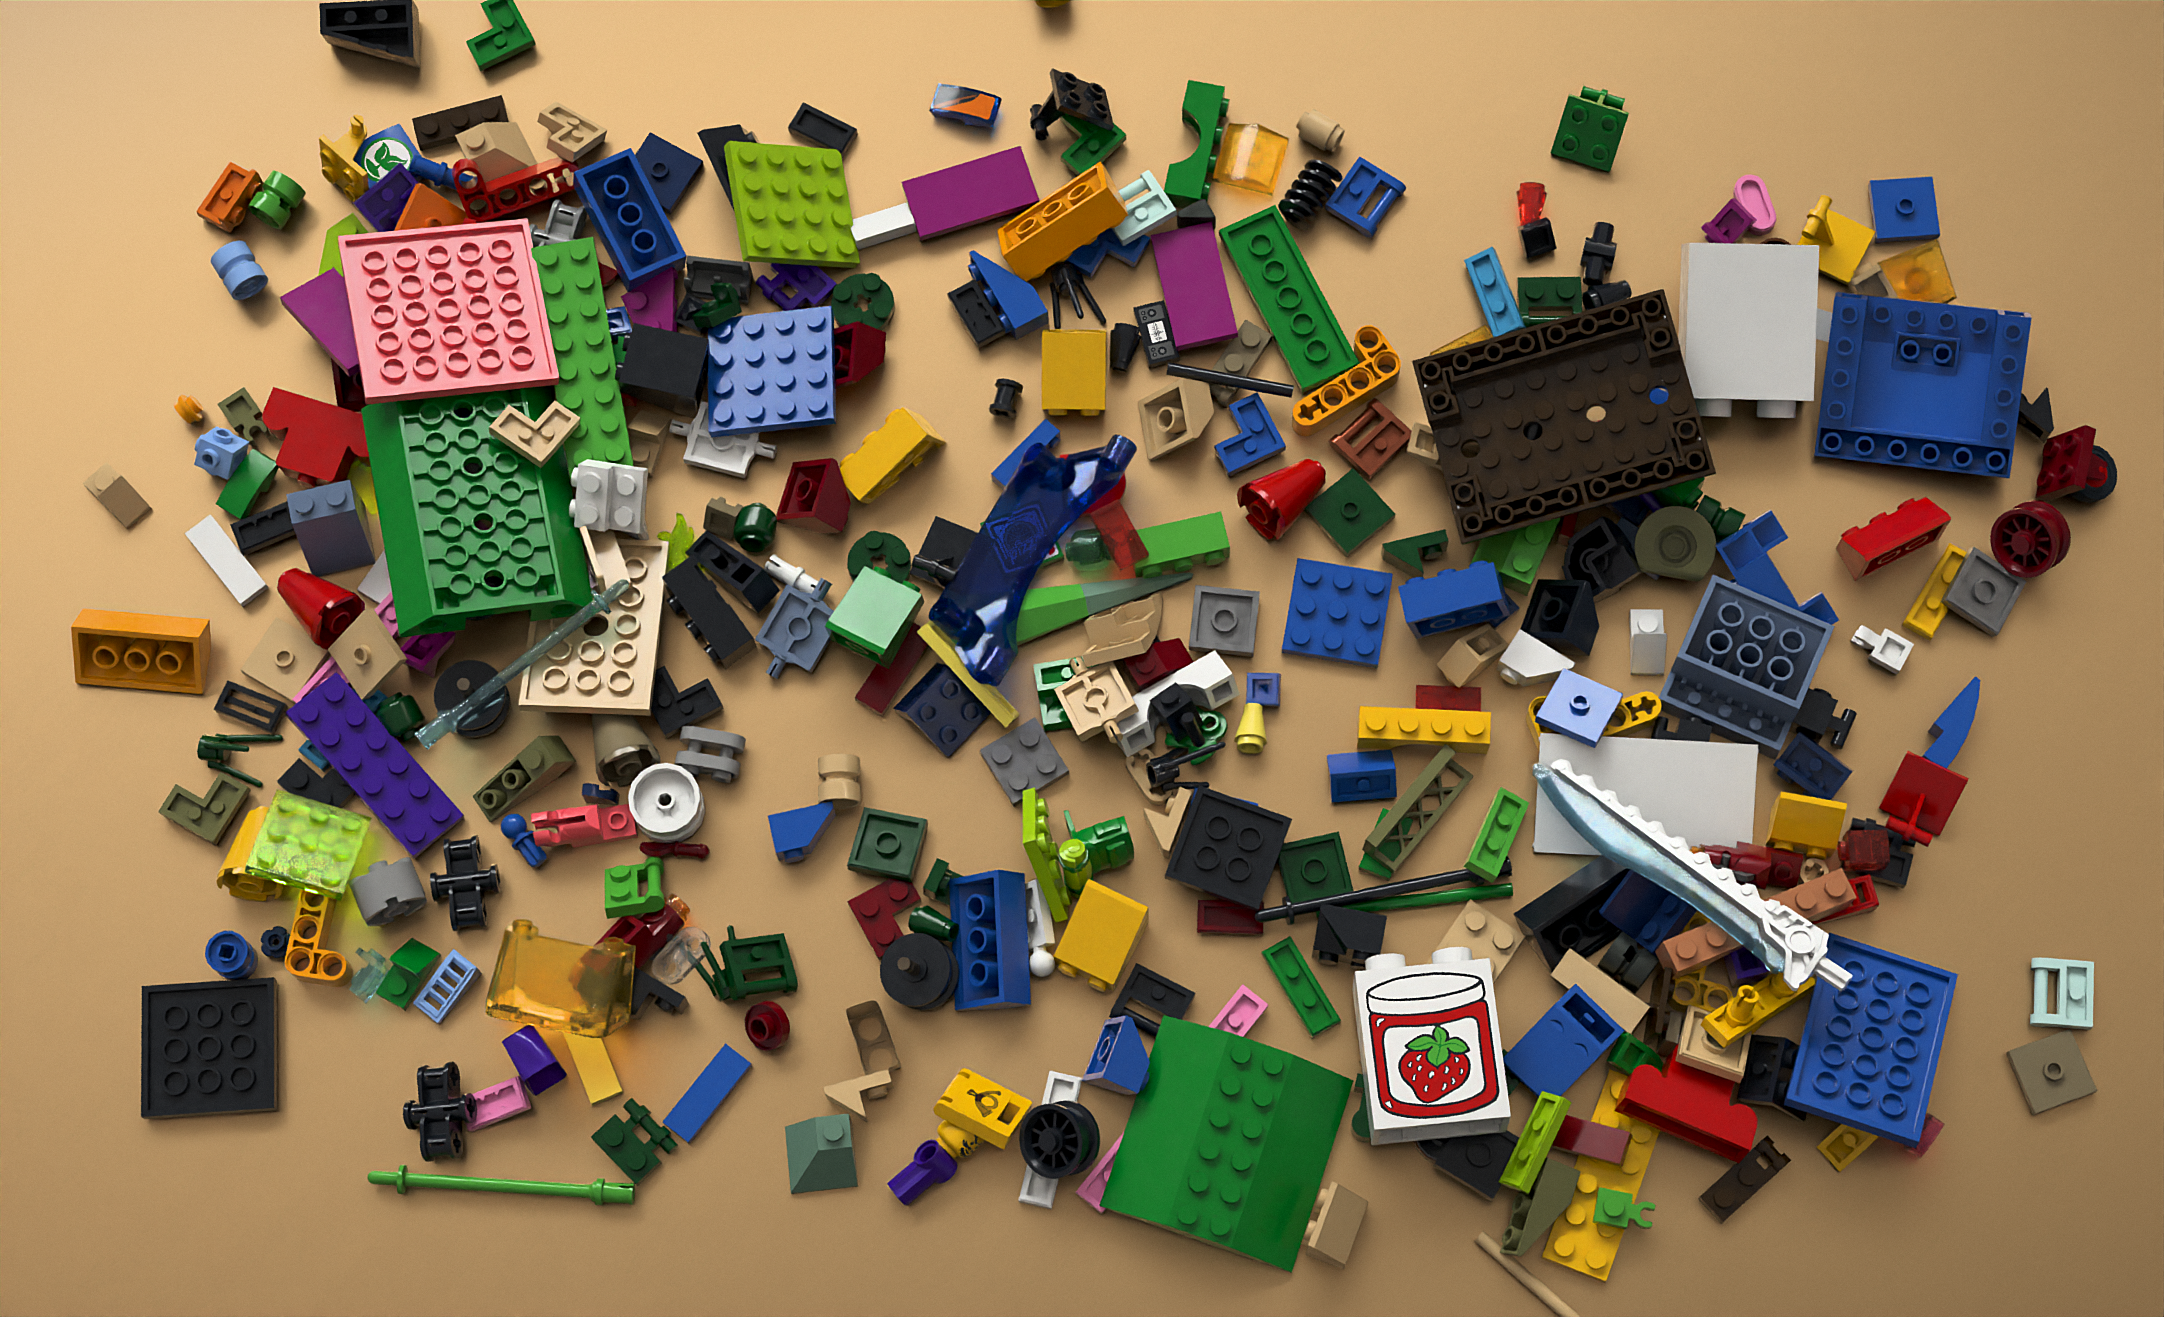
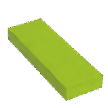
[1499,1091,1572,1194]

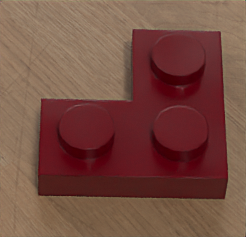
[847,878,921,960]

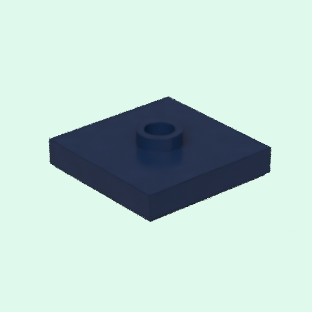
[635,132,704,214]

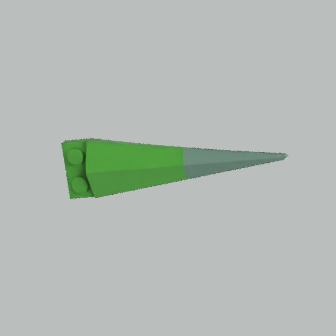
[934,572,1193,663]

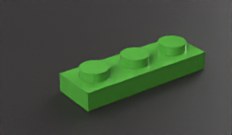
[1463,787,1529,883]

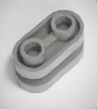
[674,726,746,783]

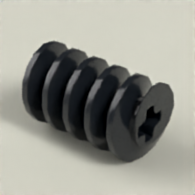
[1278,159,1343,230]

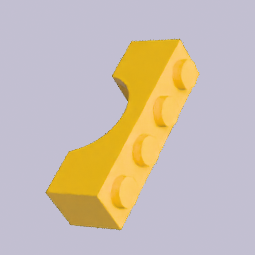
[1357,706,1491,754]

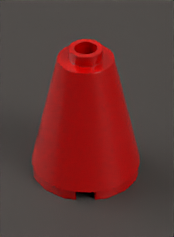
[1237,459,1326,540]
[277,568,365,650]

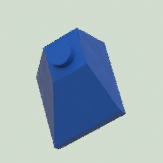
[1082,1015,1150,1095]

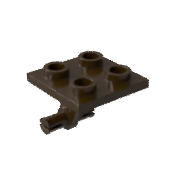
[1614,967,1675,1045]

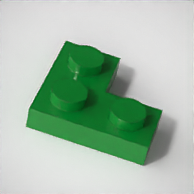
[466,0,536,71]
[1060,113,1126,176]

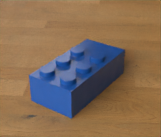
[573,148,687,292]

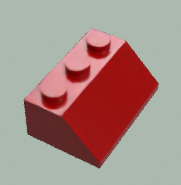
[1836,497,1951,581]

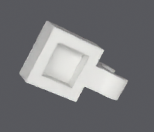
[1851,625,1914,674]

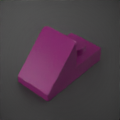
[400,631,456,678]

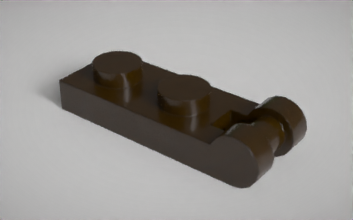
[1698,1135,1791,1224]

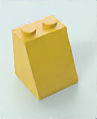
[1042,329,1107,415]
[1054,879,1149,992]

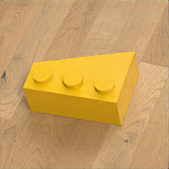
[840,407,946,504]

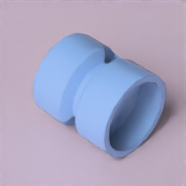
[210,240,268,300]

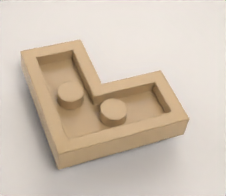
[537,101,607,162]
[489,400,580,468]

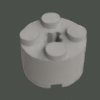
[349,857,427,926]

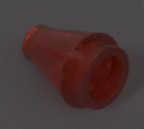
[1516,182,1547,226]

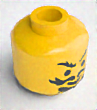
[936,1120,985,1159]

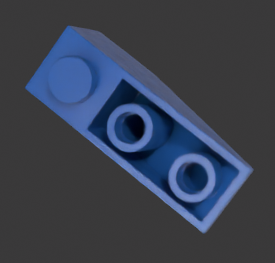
[967,250,1049,340]

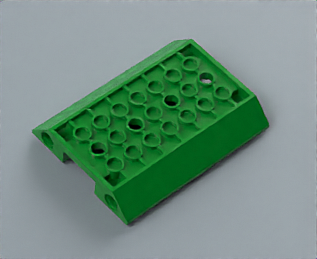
[361,386,595,638]

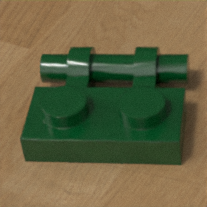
[591,1098,678,1186]

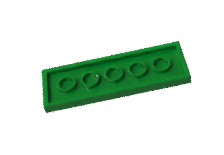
[1219,205,1359,393]

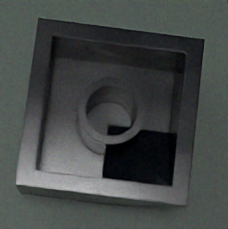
[1312,904,1387,971]

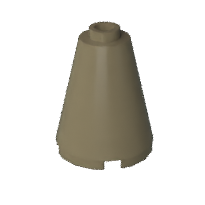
[592,714,661,787]

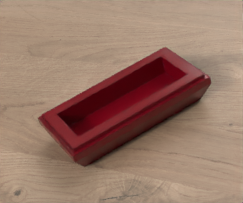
[1197,900,1264,935]

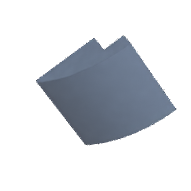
[1659,575,1835,760]

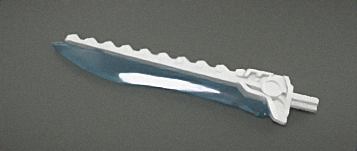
[1532,759,1853,992]

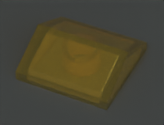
[1212,123,1289,196]
[1877,239,1957,304]

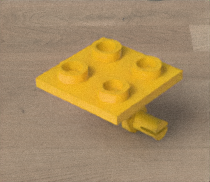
[319,114,369,202]
[1797,195,1876,285]

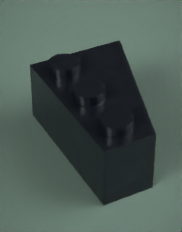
[662,555,757,669]

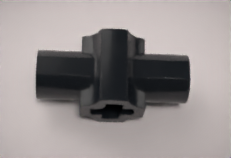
[1580,222,1617,286]

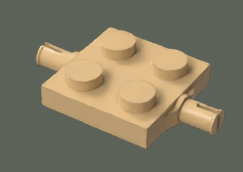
[1054,655,1139,743]

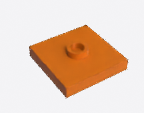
[394,183,468,231]

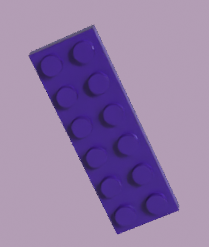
[286,672,464,859]

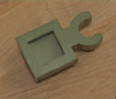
[218,387,270,446]

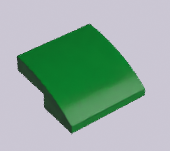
[1033,657,1099,732]

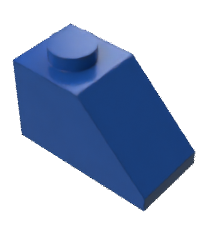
[768,801,836,863]

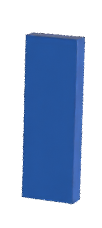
[663,1043,752,1144]

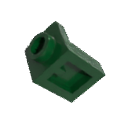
[692,283,742,328]
[923,858,964,907]

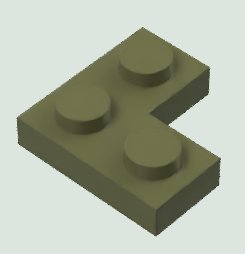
[158,772,251,845]

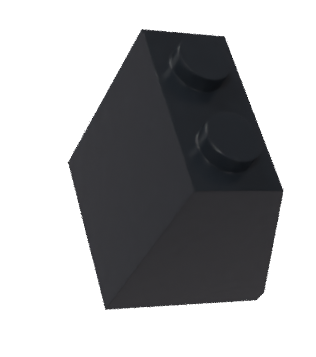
[615,323,710,418]

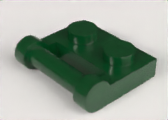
[1517,277,1582,328]
[719,933,798,1001]

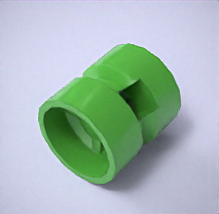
[247,170,306,230]

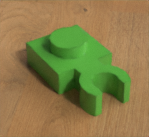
[1592,1187,1656,1229]

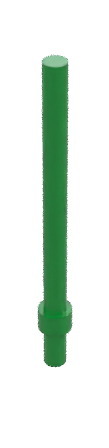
[1315,883,1513,918]

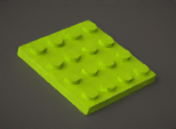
[724,141,860,268]

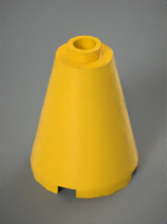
[216,806,283,902]

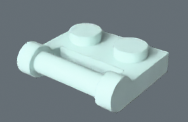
[1111,170,1177,246]
[2030,957,2094,1030]

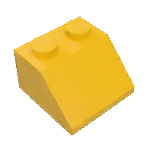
[1766,791,1847,860]

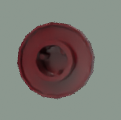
[745,1001,790,1051]

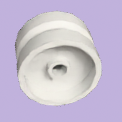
[628,763,705,844]

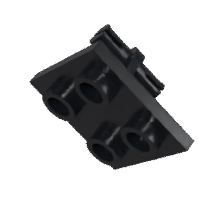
[1030,68,1114,141]
[910,516,995,597]

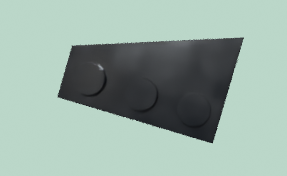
[319,0,420,68]

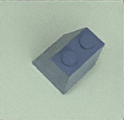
[286,480,376,577]

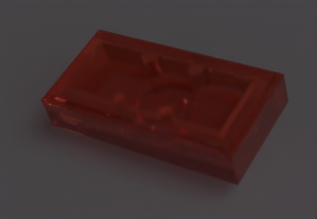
[1089,499,1149,571]
[1415,685,1481,712]

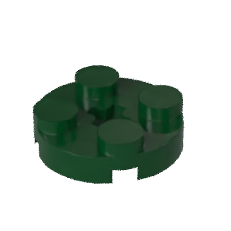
[831,273,895,331]
[847,531,911,584]

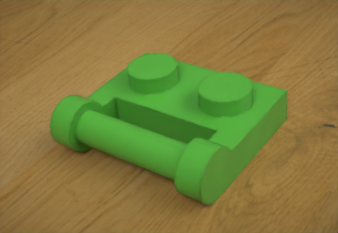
[605,857,665,919]

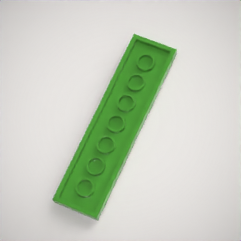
[531,237,634,480]

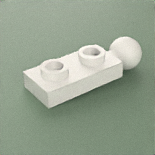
[1025,879,1055,977]

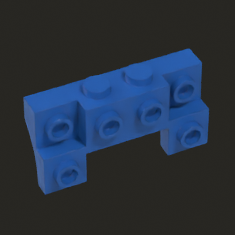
[1715,509,1839,625]

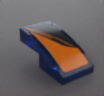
[929,83,1002,127]

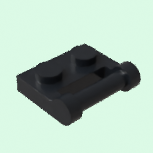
[1109,963,1196,1037]

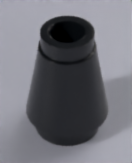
[1582,280,1632,311]
[1110,323,1141,372]

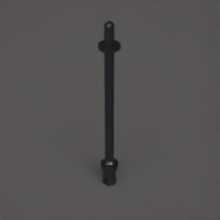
[1255,856,1512,925]

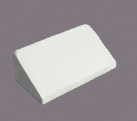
[851,203,917,250]

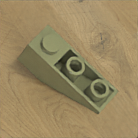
[473,735,576,822]
[1500,1157,1581,1257]

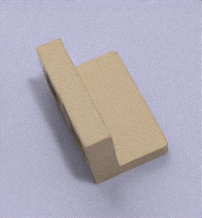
[579,526,633,598]

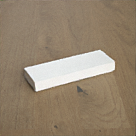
[185,514,268,607]

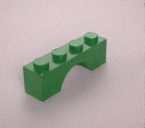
[1164,80,1230,209]

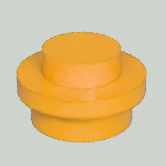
[174,394,203,424]

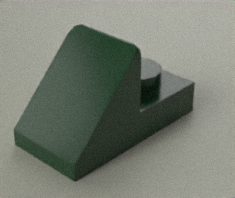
[1381,529,1448,578]

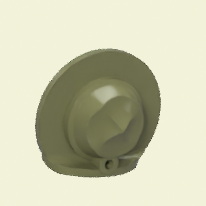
[1634,506,1716,582]

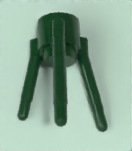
[197,733,283,787]
[678,925,747,1001]

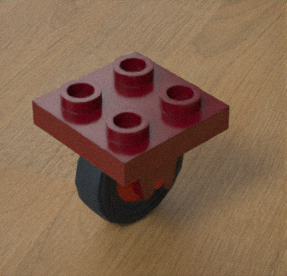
[2035,425,2117,503]

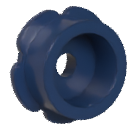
[261,926,290,959]

